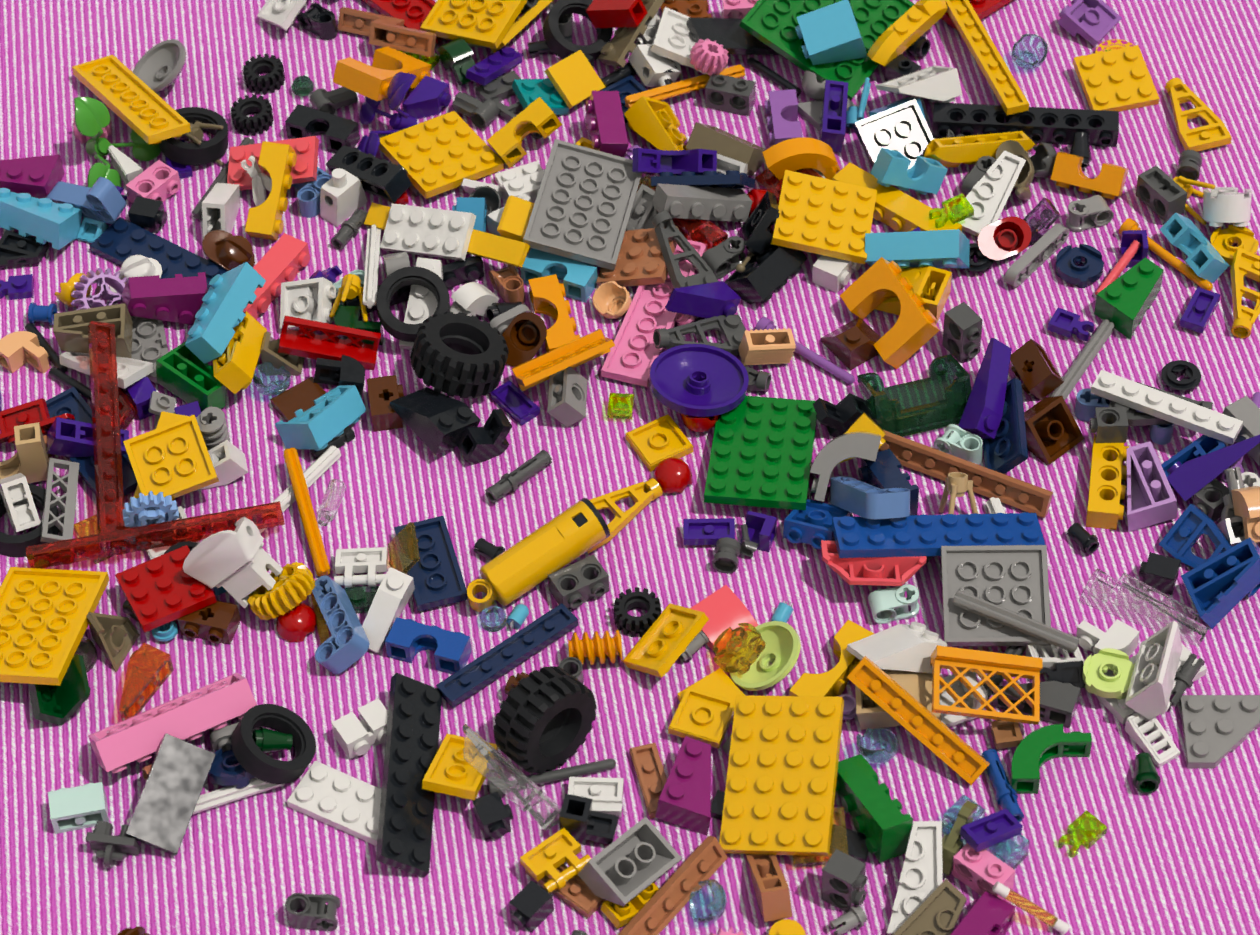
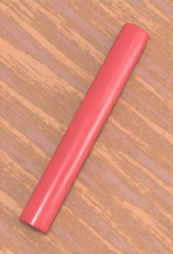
[1095,240,1141,295]

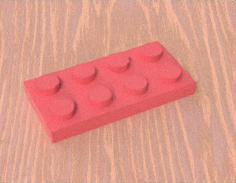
[227,136,319,191]

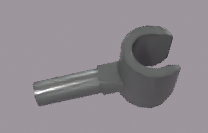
[740,524,758,558]

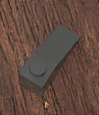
[992,681,1081,728]

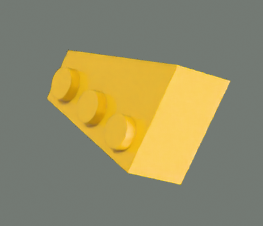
[213,311,267,394]

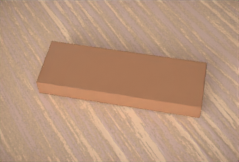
[629,743,667,819]
[525,864,606,919]

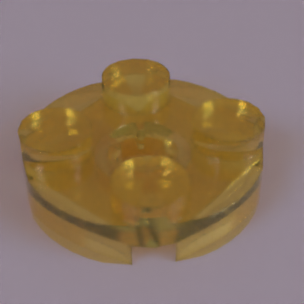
[713,623,766,675]

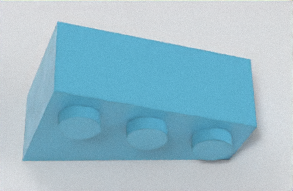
[275,385,367,451]

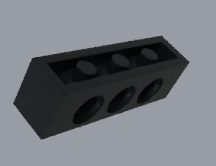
[326,145,412,203]

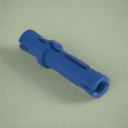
[981,749,1024,822]

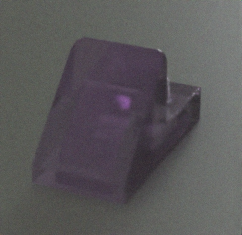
[1023,197,1061,247]

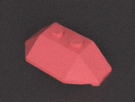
[821,540,927,586]

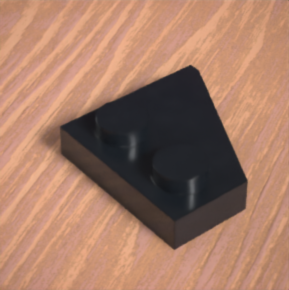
[0,230,49,267]

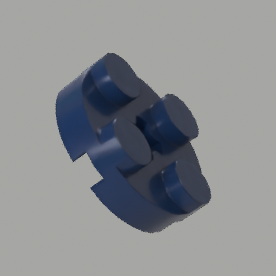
[1055,244,1104,288]
[208,745,254,788]

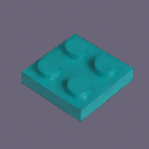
[512,78,570,115]

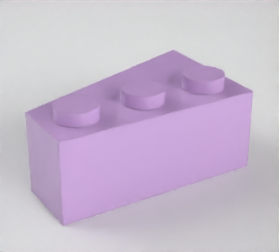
[1127,441,1177,532]

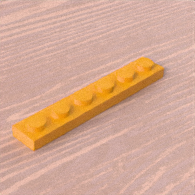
[847,656,990,785]

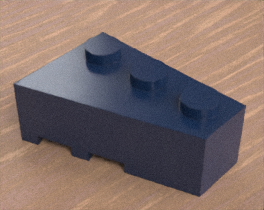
[858,449,919,515]

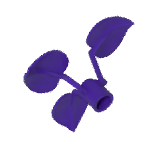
[357,72,417,157]

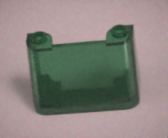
[857,354,971,437]

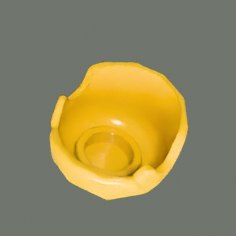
[54,273,91,307]

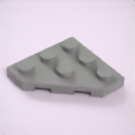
[131,316,169,384]
[1179,695,1260,769]

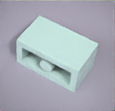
[48,782,110,834]

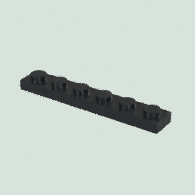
[345,256,484,313]

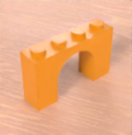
[333,46,431,101]
[840,257,940,369]

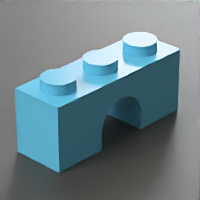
[870,148,948,195]
[1159,212,1229,283]
[520,248,598,303]

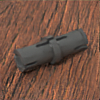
[331,208,367,250]
[1170,653,1205,707]

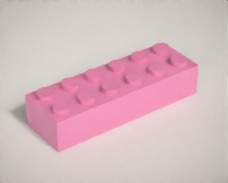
[88,673,257,773]

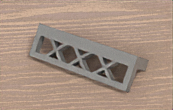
[40,458,80,557]

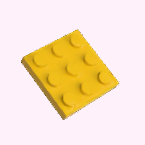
[1072,45,1160,112]
[123,415,219,499]

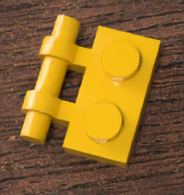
[520,828,591,893]

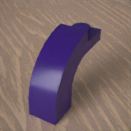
[632,148,717,175]

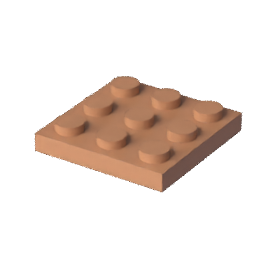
[596,226,679,287]

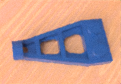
[1159,504,1260,598]

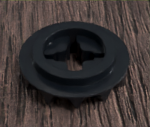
[963,243,994,275]
[1161,360,1201,394]

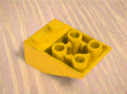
[875,266,952,324]

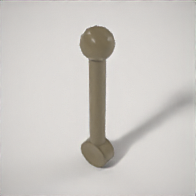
[736,251,756,273]

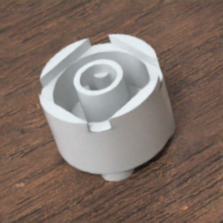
[1202,187,1252,227]

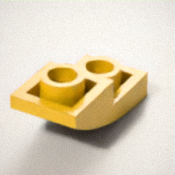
[601,882,659,929]

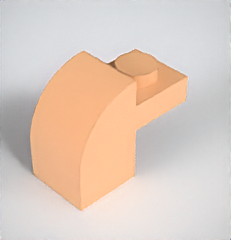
[0,331,50,374]
[1231,486,1260,542]

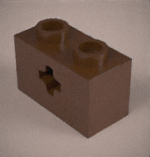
[1010,339,1064,400]
[367,375,404,432]
[178,601,241,645]

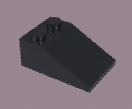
[389,387,480,455]

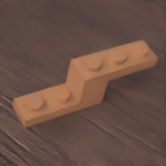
[338,7,436,57]

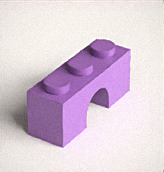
[764,89,803,146]

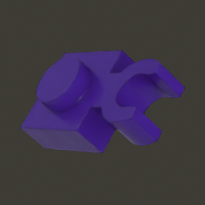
[309,265,343,283]
[0,274,34,300]
[1048,308,1094,341]

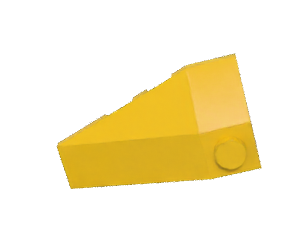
[624,96,689,151]

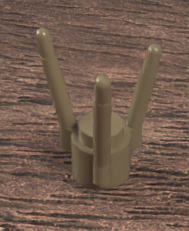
[181,121,224,166]

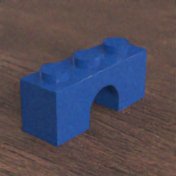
[385,617,472,674]

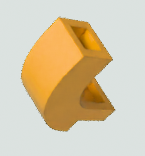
[762,137,840,180]

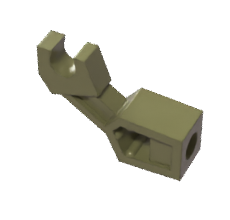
[942,801,978,875]

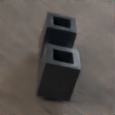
[285,104,360,153]

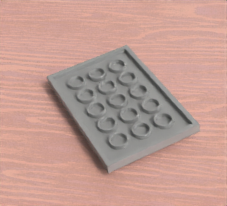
[523,139,642,270]

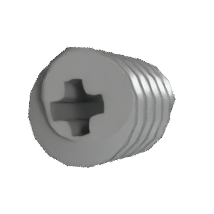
[196,406,230,450]

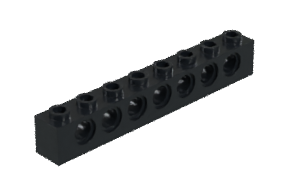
[932,102,1119,147]

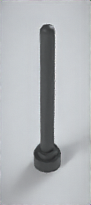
[487,758,616,798]

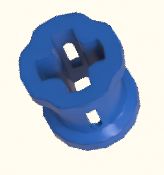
[28,303,57,325]

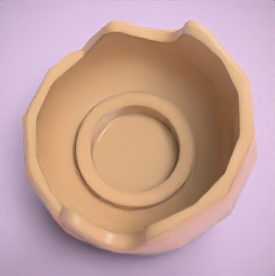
[592,281,632,319]

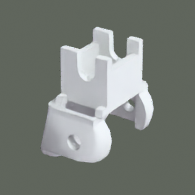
[183,516,283,608]

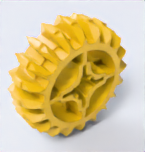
[247,562,316,620]

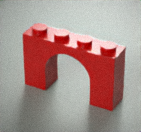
[586,0,648,28]

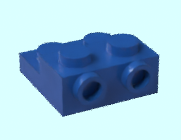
[783,499,850,549]

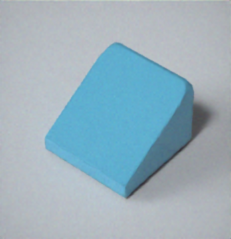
[76,217,109,243]

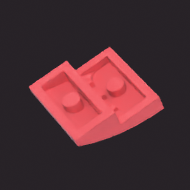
[690,585,758,656]

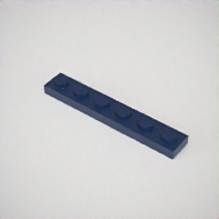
[436,603,578,708]

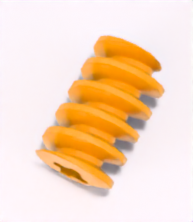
[568,630,623,665]

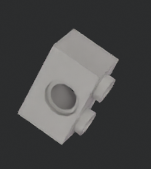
[547,367,588,427]

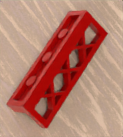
[278,316,381,370]

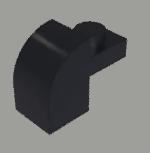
[314,355,365,399]
[813,393,874,437]
[457,409,512,462]
[559,794,619,845]

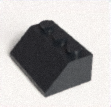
[725,244,807,304]

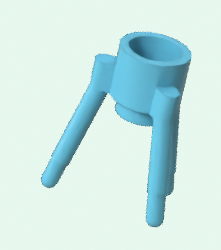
[846,77,871,128]

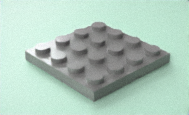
[941,545,1051,646]

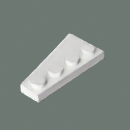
[948,151,1026,237]
[399,257,443,350]
[59,351,154,389]
[887,821,943,935]

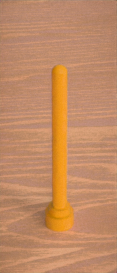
[1119,218,1213,291]

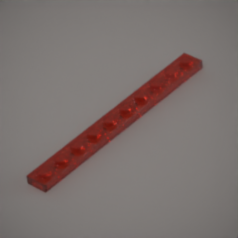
[88,321,126,544]
[26,501,285,569]

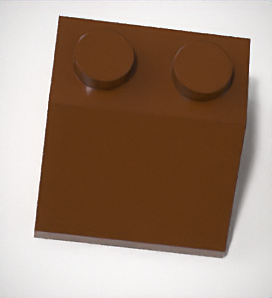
[1024,396,1085,465]

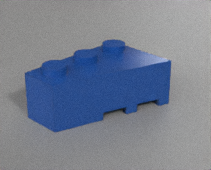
[1181,537,1260,629]

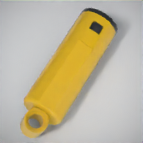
[467,498,610,612]

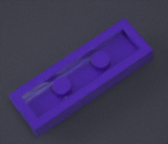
[466,46,523,86]

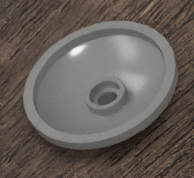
[133,39,186,93]

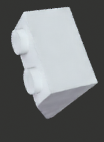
[876,65,963,103]
[846,622,947,673]

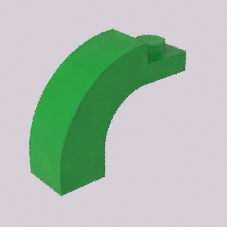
[1010,724,1092,794]

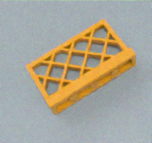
[511,329,615,391]
[930,645,1042,725]

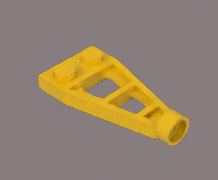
[1165,78,1232,152]
[1230,247,1260,338]
[587,478,663,554]

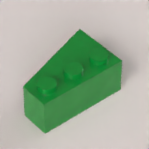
[1094,257,1164,340]
[156,342,226,412]

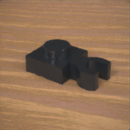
[1040,660,1085,688]

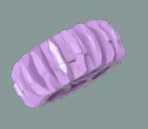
[71,268,128,310]

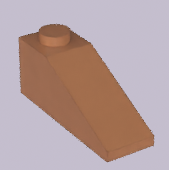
[745,854,792,922]

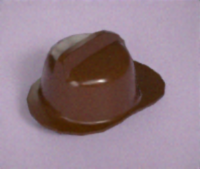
[202,230,255,271]
[502,312,547,367]

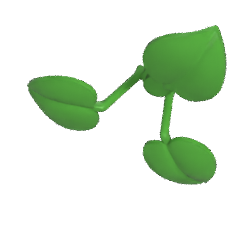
[74,97,161,188]

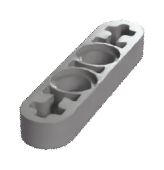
[1004,223,1070,288]

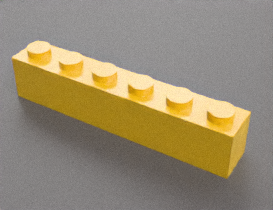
[832,162,962,232]

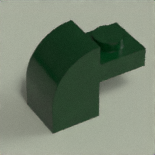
[436,38,475,86]
[334,305,384,345]

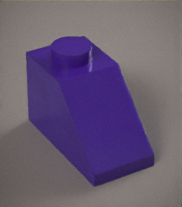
[402,75,451,119]

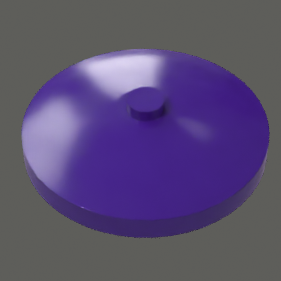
[649,344,749,417]

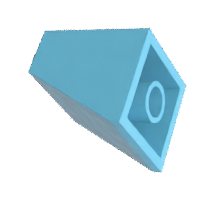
[795,0,867,65]

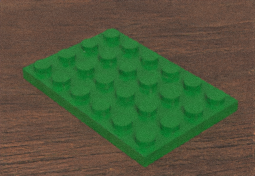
[704,396,817,511]

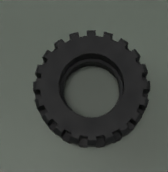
[410,312,509,399]
[493,666,597,773]

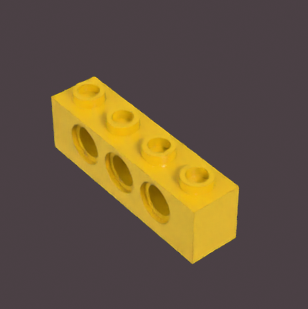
[1086,434,1129,530]

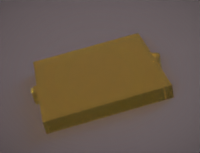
[388,522,420,574]

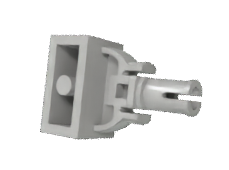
[1217,467,1260,547]

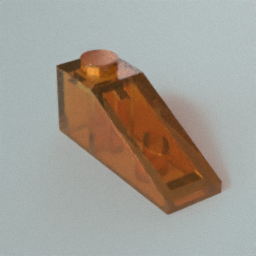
[119,643,174,721]

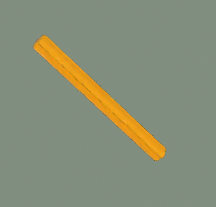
[625,64,745,108]
[284,447,330,577]

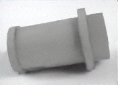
[679,631,709,661]
[829,906,867,935]

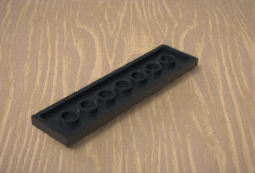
[376,673,442,878]

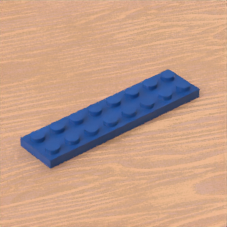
[832,512,1046,558]

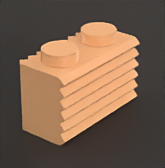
[738,328,796,365]

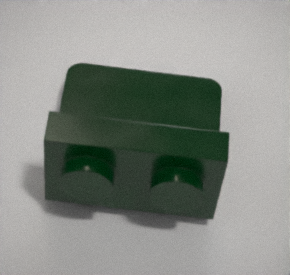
[28,654,90,726]

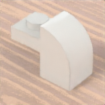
[450,282,500,318]
[1076,619,1140,657]

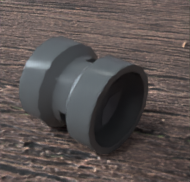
[1176,150,1203,181]
[712,537,741,573]

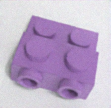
[1057,0,1122,47]

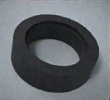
[543,0,613,60]
[159,107,228,165]
[377,267,450,342]
[0,484,59,557]
[231,704,316,784]

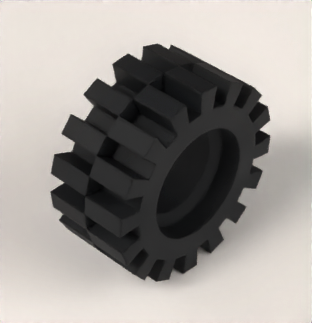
[243,54,285,95]
[231,94,274,136]
[614,587,661,637]

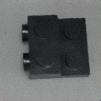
[742,190,780,255]

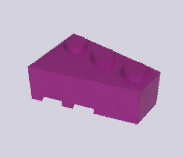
[584,91,629,157]
[0,154,64,199]
[122,272,208,325]
[656,736,711,835]
[951,891,1016,935]

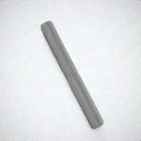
[1050,319,1115,400]
[953,591,1079,652]

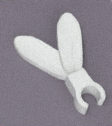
[241,155,272,206]

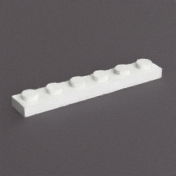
[1091,370,1243,445]

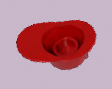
[977,216,1032,261]

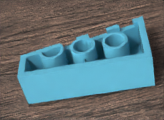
[0,188,82,250]
[865,229,970,269]
[185,262,266,364]

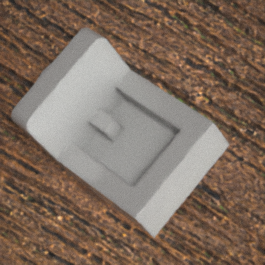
[148,391,176,430]

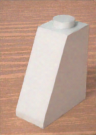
[202,183,240,239]

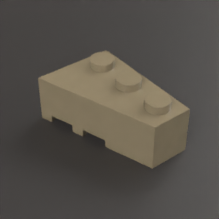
[53,303,133,358]

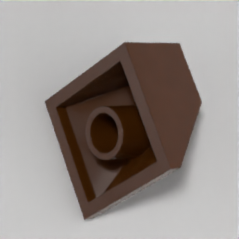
[821,317,881,370]

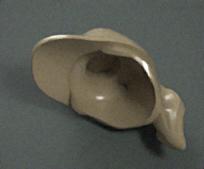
[996,140,1035,201]

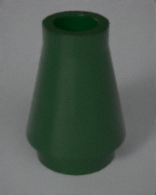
[252,727,293,753]
[1133,753,1161,794]

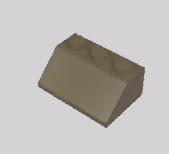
[686,122,767,176]

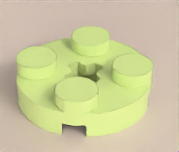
[1082,648,1135,700]

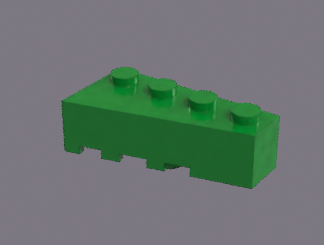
[836,754,913,863]

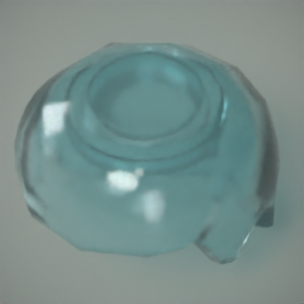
[1011,34,1048,70]
[253,362,291,396]
[856,728,899,765]
[689,879,727,923]

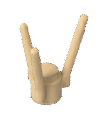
[939,472,978,515]

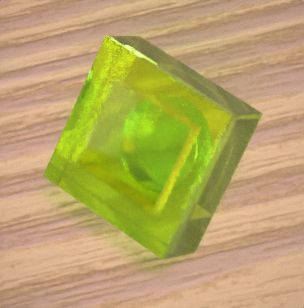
[607,393,635,419]

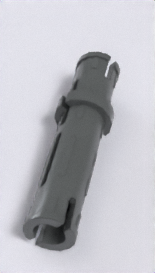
[485,450,552,503]

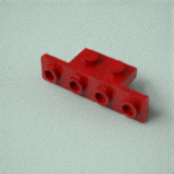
[0,398,75,444]

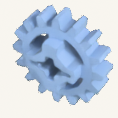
[122,491,179,536]

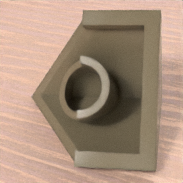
[260,331,305,376]
[86,612,140,672]

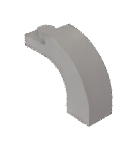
[810,432,881,502]

